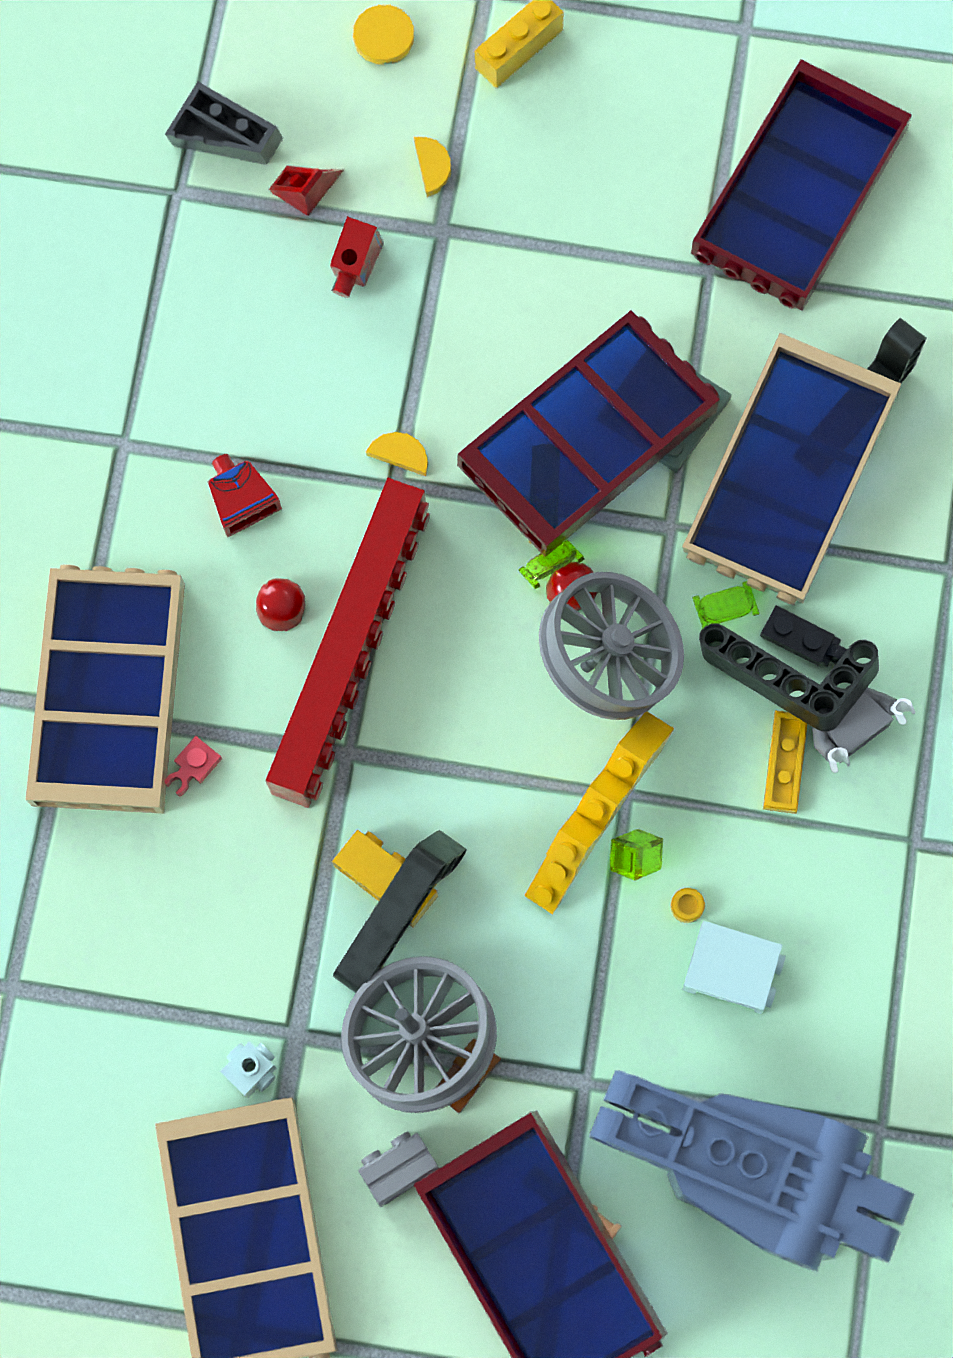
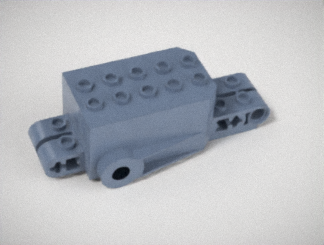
[589,1070,914,1272]

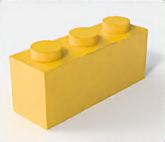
[475,0,564,88]
[332,829,438,928]

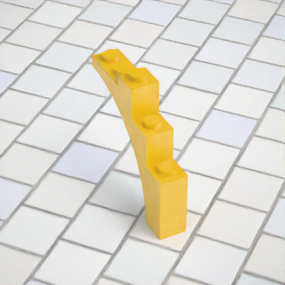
[524,711,674,914]

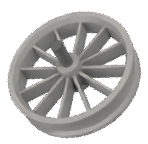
[539,572,684,720]
[341,956,497,1113]

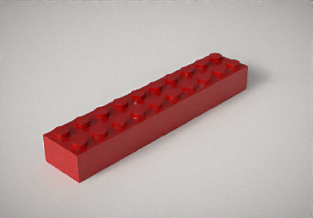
[265,477,430,808]

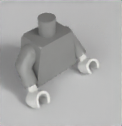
[812,682,916,773]

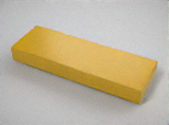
[763,710,807,814]

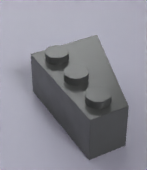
[165,81,283,165]

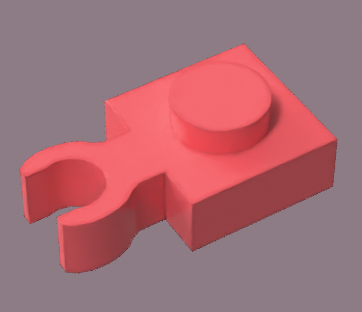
[165,736,222,797]

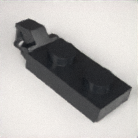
[760,605,847,667]

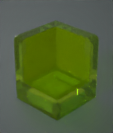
[610,829,663,880]

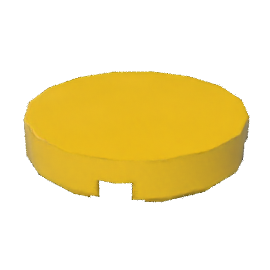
[353,4,414,65]

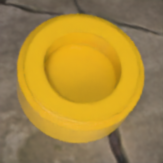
[670,888,705,923]

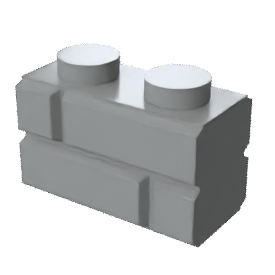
[358,1131,439,1207]

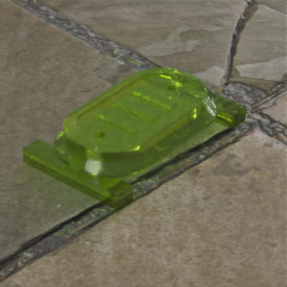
[518,540,585,589]
[692,581,760,629]

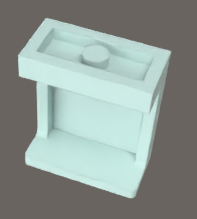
[682,921,786,1014]

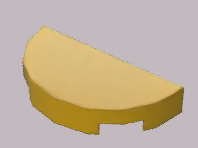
[413,137,451,197]
[366,432,428,476]

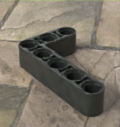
[793,318,927,478]
[699,623,879,732]
[333,830,467,993]

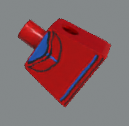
[330,216,384,298]
[208,454,282,538]

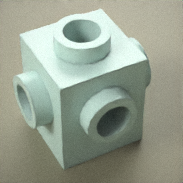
[220,1041,277,1098]

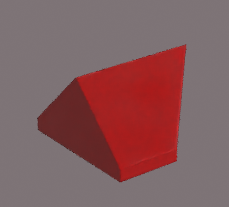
[269,166,344,216]

